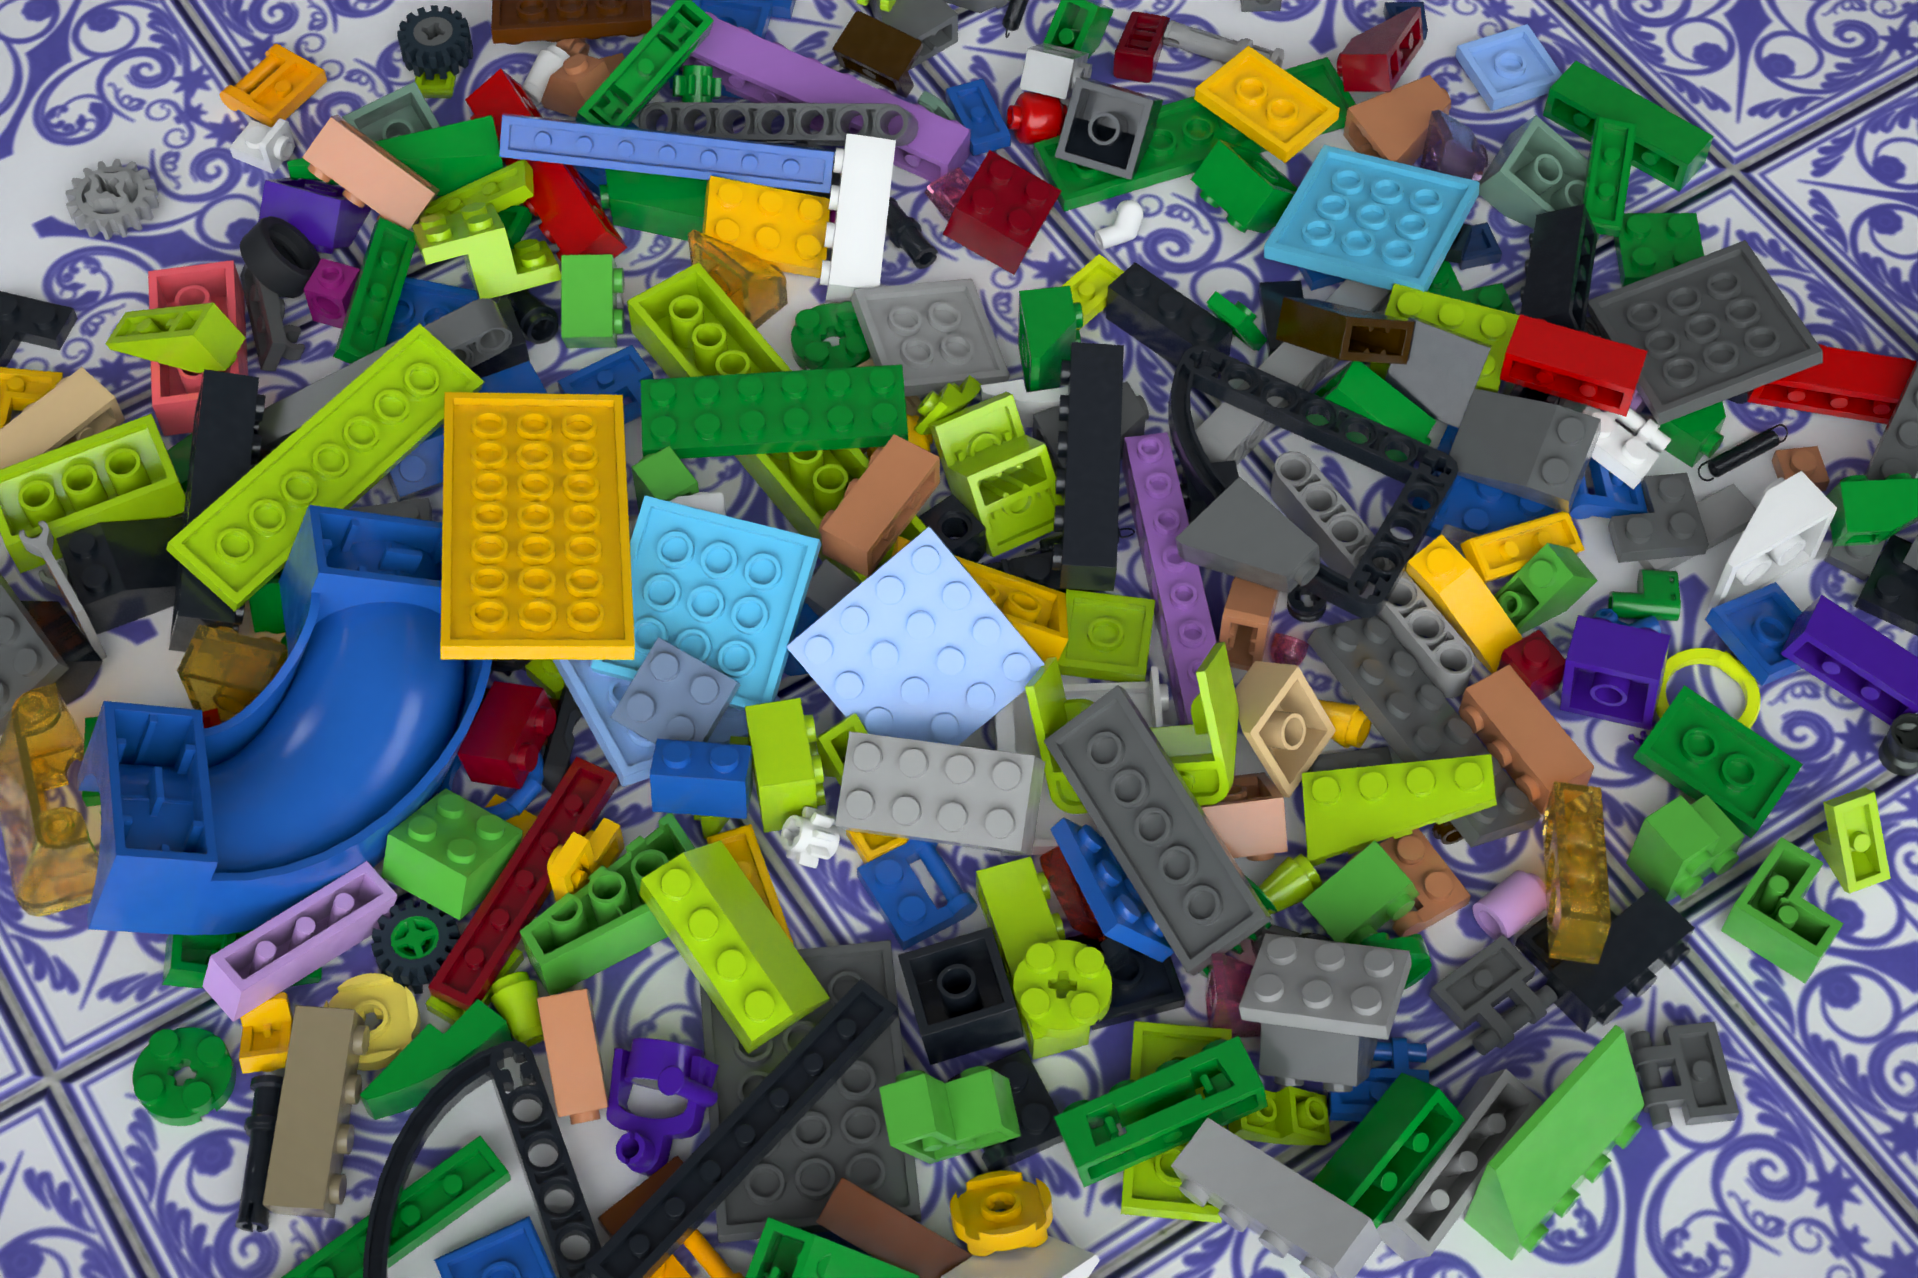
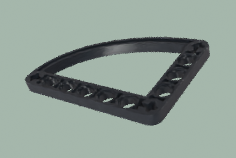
[1168,345,1459,618]
[363,1041,602,1278]

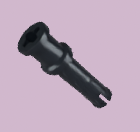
[235,1075,284,1232]

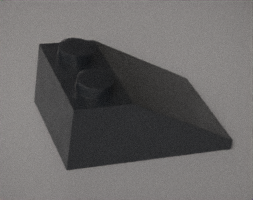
[56,517,183,635]

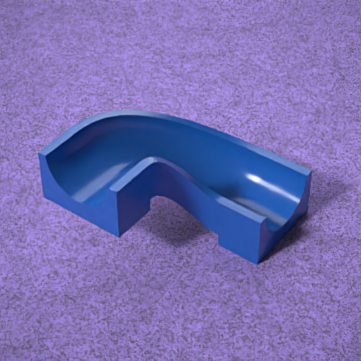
[77,505,492,935]

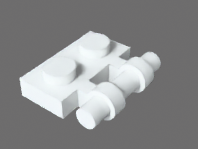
[1581,405,1672,489]

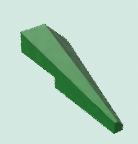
[287,115,503,196]

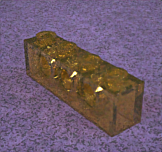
[1542,781,1611,964]

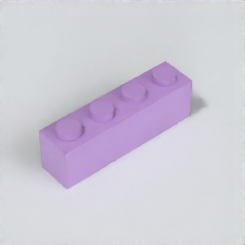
[202,861,397,1022]

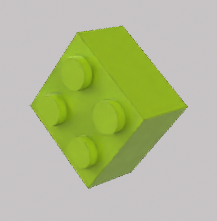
[745,698,826,833]

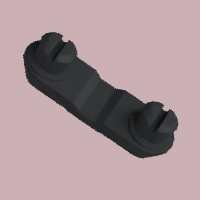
[542,684,582,794]

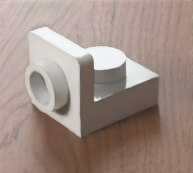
[230,118,296,174]

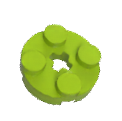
[1013,940,1112,1038]

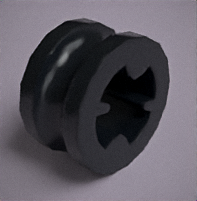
[1287,584,1327,623]

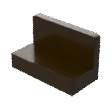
[832,11,923,98]

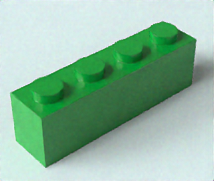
[1543,61,1714,192]
[1312,1073,1465,1229]

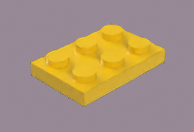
[1194,46,1340,163]
[700,176,830,278]

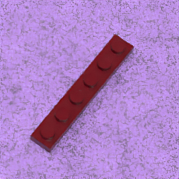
[428,756,619,1011]

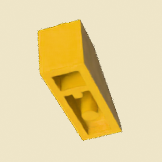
[1405,534,1523,674]

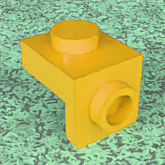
[239,992,293,1074]

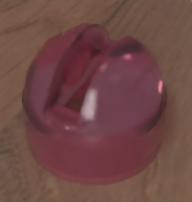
[1270,633,1309,666]

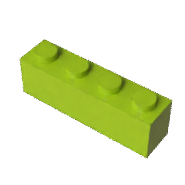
[976,856,1096,1060]

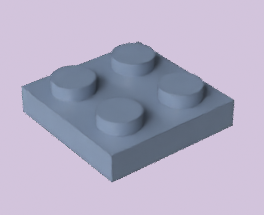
[610,637,740,744]

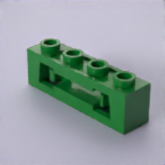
[575,0,714,127]
[1054,1036,1268,1188]

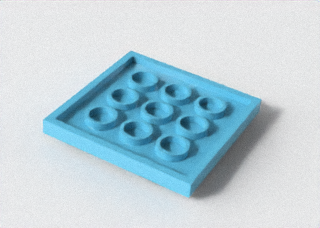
[1264,145,1480,292]
[591,496,822,711]

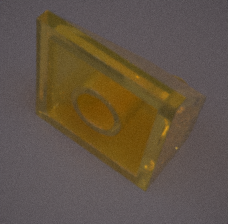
[687,229,788,329]

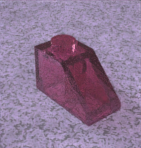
[1205,953,1261,1038]

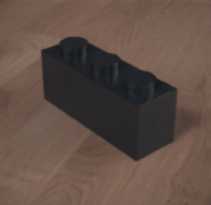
[1106,262,1233,369]
[1545,888,1695,1033]

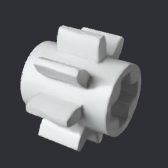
[781,806,840,868]

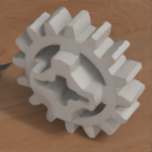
[65,159,159,240]

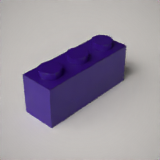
[1781,594,1918,726]

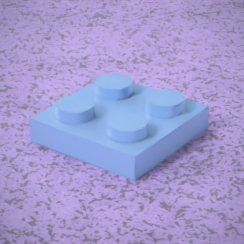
[1455,24,1562,111]

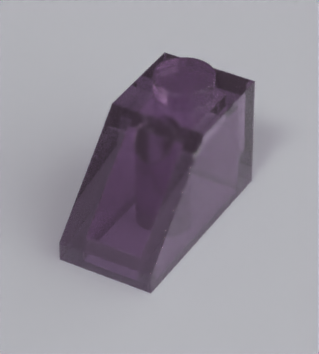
[1420,110,1488,182]

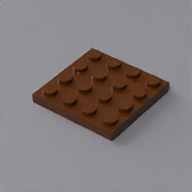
[491,0,652,45]

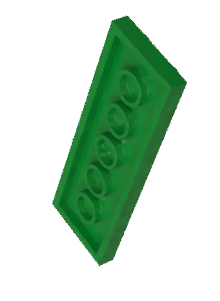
[641,364,908,459]

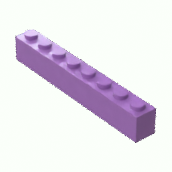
[680,12,971,189]

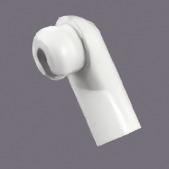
[1095,200,1143,250]

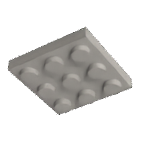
[851,279,1010,397]

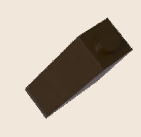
[1276,297,1415,365]

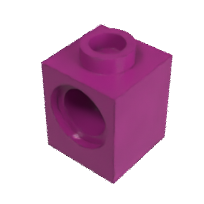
[303,258,360,329]

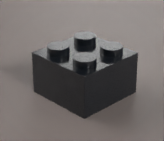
[898,927,1024,1065]

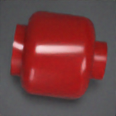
[1006,92,1068,145]

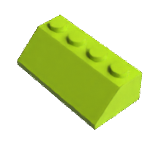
[0,413,186,574]
[640,841,830,1054]

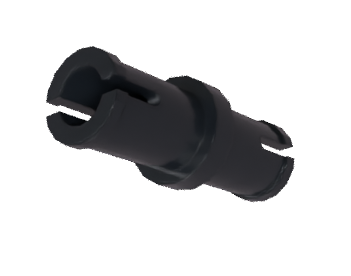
[886,197,938,269]

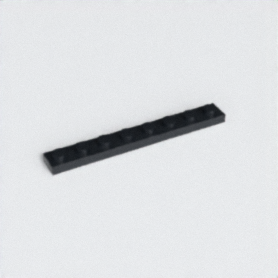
[584,979,898,1278]

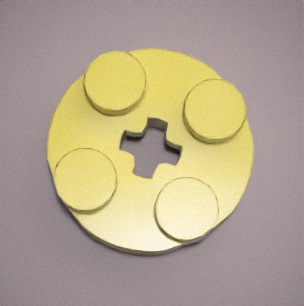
[323,973,421,1071]

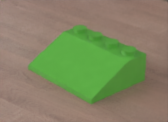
[1464,1025,1645,1261]

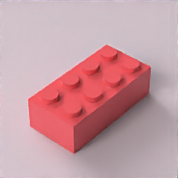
[148,260,248,436]

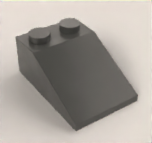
[1449,389,1601,513]

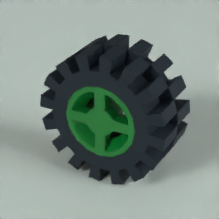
[371,899,461,994]

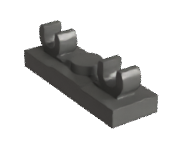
[240,264,305,371]

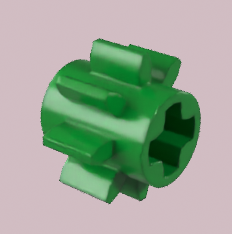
[673,65,722,102]

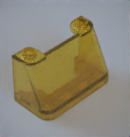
[0,683,99,917]

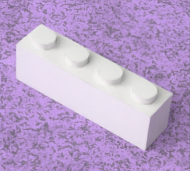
[819,133,896,303]

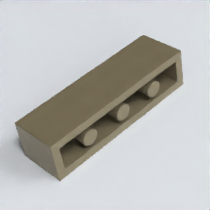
[263,1005,370,1218]

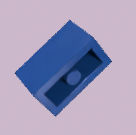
[650,738,753,819]

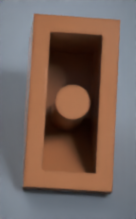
[541,53,610,118]

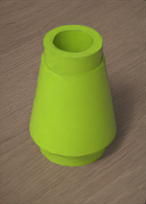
[1258,854,1322,915]
[490,971,544,1047]

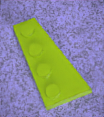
[1302,754,1497,867]

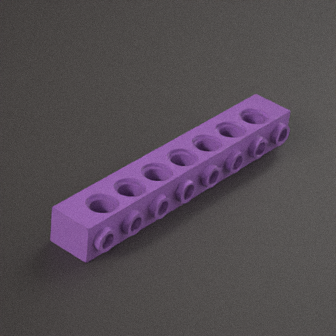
[1122,432,1217,725]

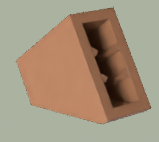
[1343,75,1451,166]
[1219,577,1280,671]
[537,989,609,1125]

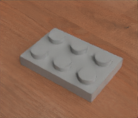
[1239,933,1412,1040]

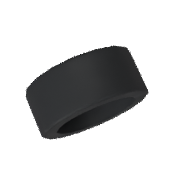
[239,216,321,298]

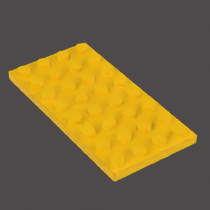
[440,392,635,660]

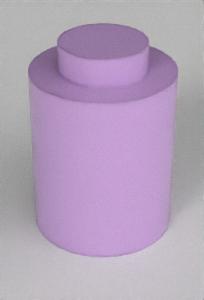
[1472,870,1548,940]

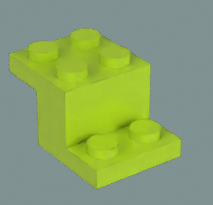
[412,203,561,299]
[929,392,1063,557]

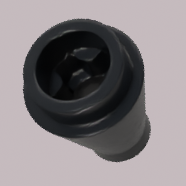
[507,289,558,344]

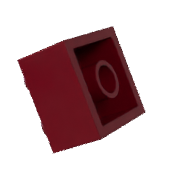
[943,150,1061,275]

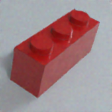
[1499,314,1648,417]

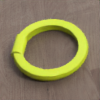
[1656,648,1761,729]

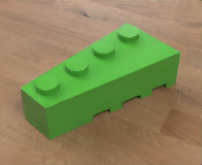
[520,813,695,996]

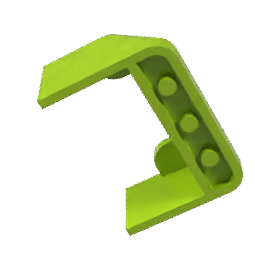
[1025,642,1239,814]

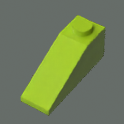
[105,302,246,373]

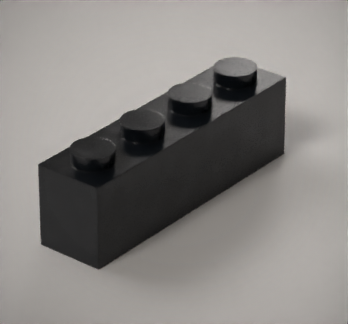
[1517,204,1598,331]

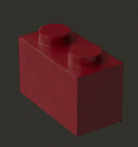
[457,681,557,789]

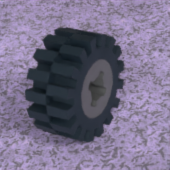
[397,5,473,80]

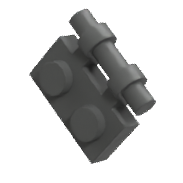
[1429,935,1557,1055]
[1630,1022,1739,1130]

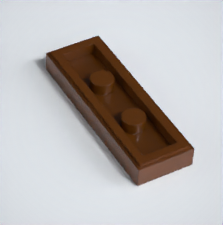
[816,1177,973,1278]

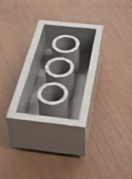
[835,731,1045,856]

